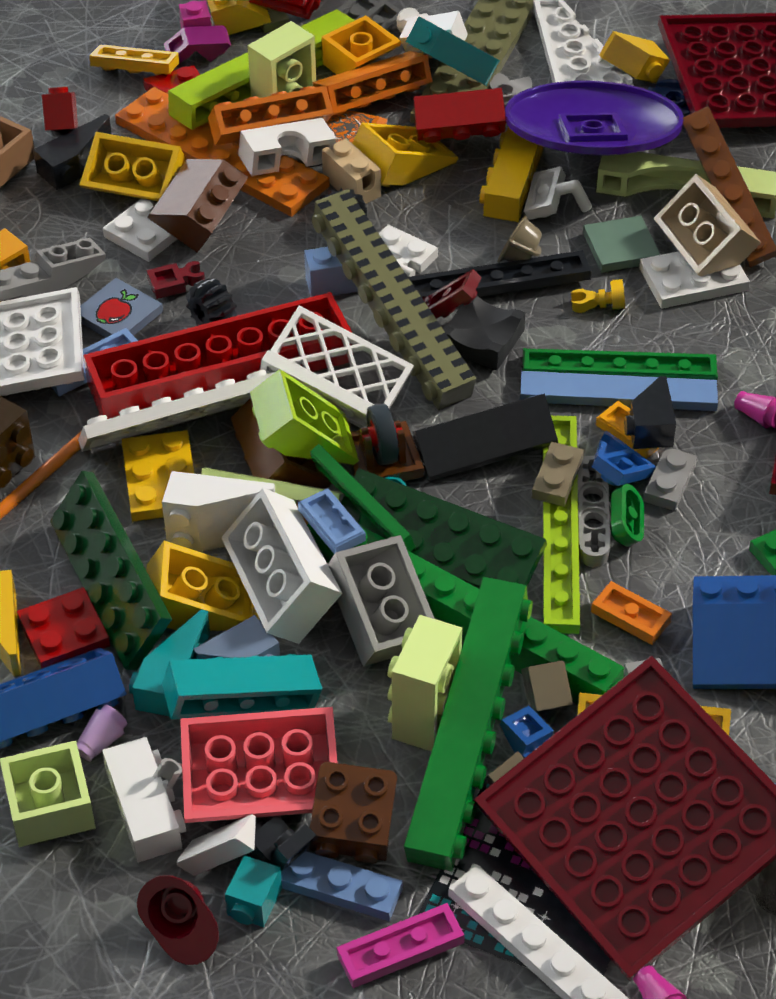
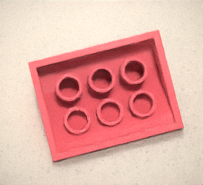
[180,707,338,823]

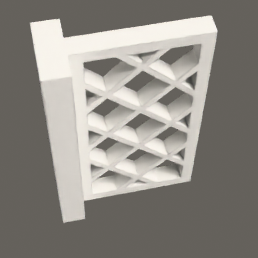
[260,305,414,428]

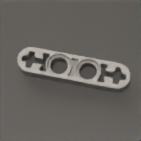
[577,456,611,567]

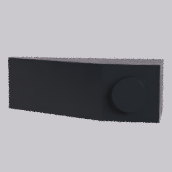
[33,114,112,190]

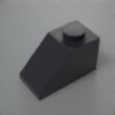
[624,376,676,449]

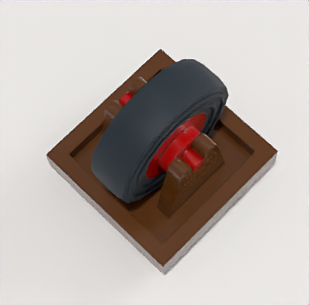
[349,404,424,481]

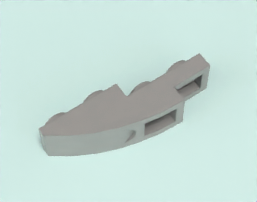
[0,238,106,301]

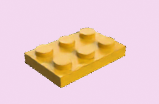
[121,430,194,522]

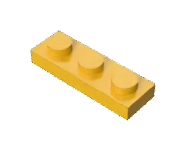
[90,45,179,75]

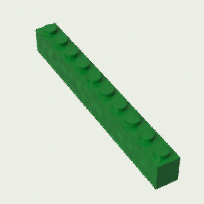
[307,523,625,705]

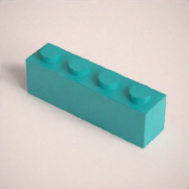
[162,654,322,720]

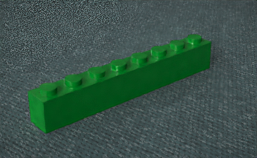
[404,577,533,872]

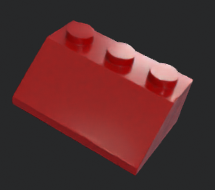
[414,88,506,143]

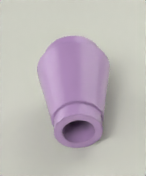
[77,705,127,762]

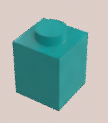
[225,855,282,927]

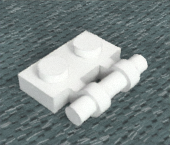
[379,225,438,277]

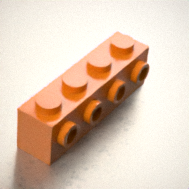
[312,51,432,115]
[208,86,334,146]

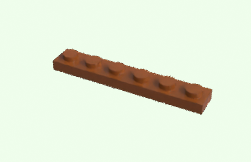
[683,107,776,268]

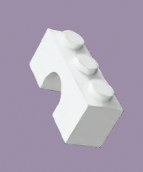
[238,118,336,176]

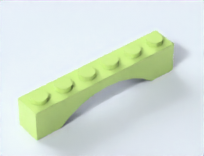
[596,152,776,219]

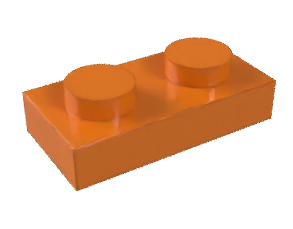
[591,581,672,645]

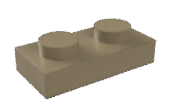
[531,442,584,507]

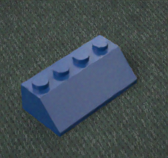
[0,647,127,749]

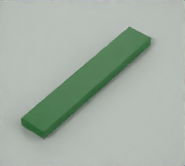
[522,348,718,380]

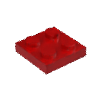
[16,587,110,669]

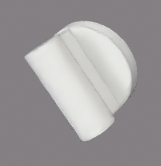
[396,8,429,33]

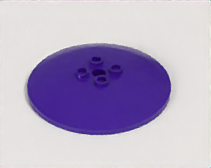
[505,81,683,156]

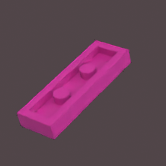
[336,903,465,988]

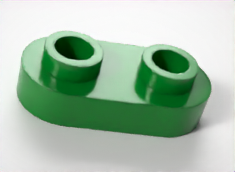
[610,484,644,547]

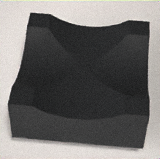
[443,296,525,371]

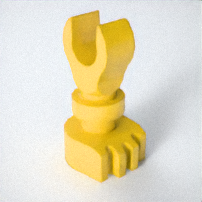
[571,279,625,313]

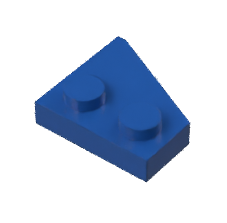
[592,431,656,486]

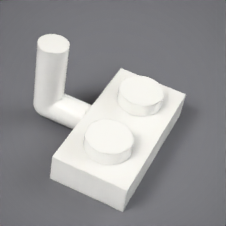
[524,166,592,220]

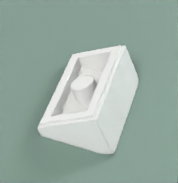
[177,814,256,876]

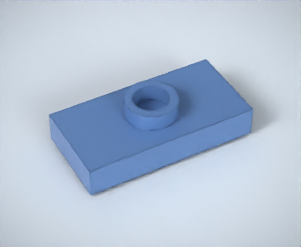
[298,488,366,554]

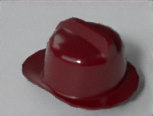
[137,875,219,965]

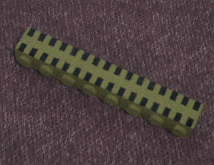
[311,189,476,411]

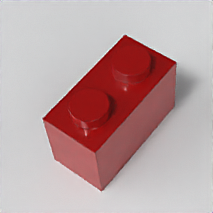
[42,87,78,131]

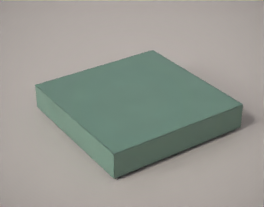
[583,215,660,273]

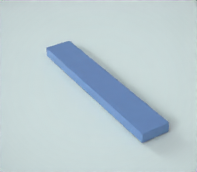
[520,371,718,411]

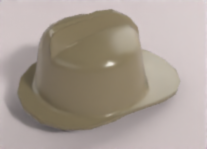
[497,216,542,263]

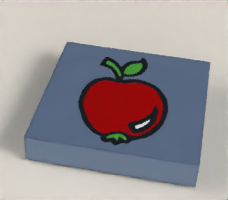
[80,278,163,338]

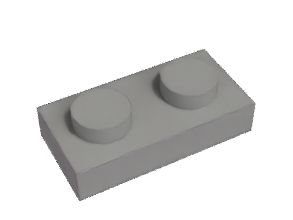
[643,447,698,511]

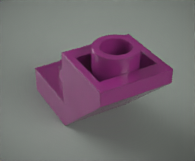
[164,25,231,67]

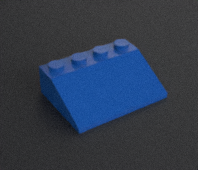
[693,575,776,689]

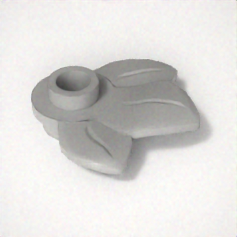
[489,73,532,109]

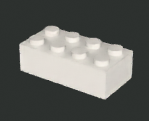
[221,488,342,644]

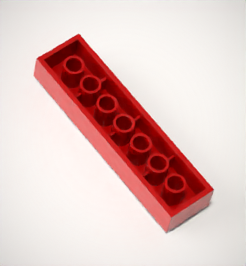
[83,292,352,419]

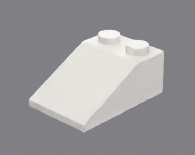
[162,471,275,552]

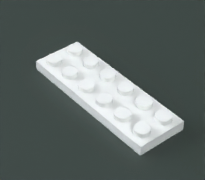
[78,370,275,452]

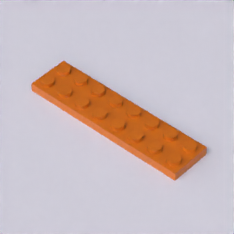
[115,87,330,217]

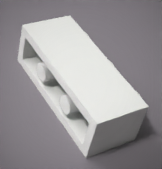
[102,737,186,863]

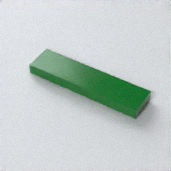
[310,444,415,552]

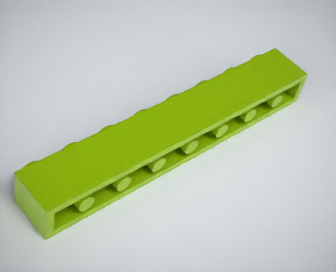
[168,9,355,130]

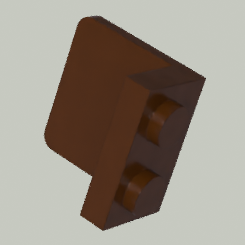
[309,762,397,864]

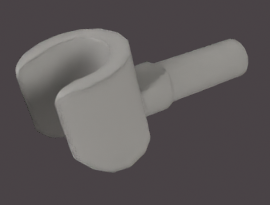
[153,758,182,789]

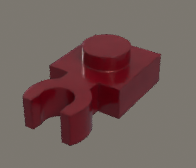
[146,261,205,299]

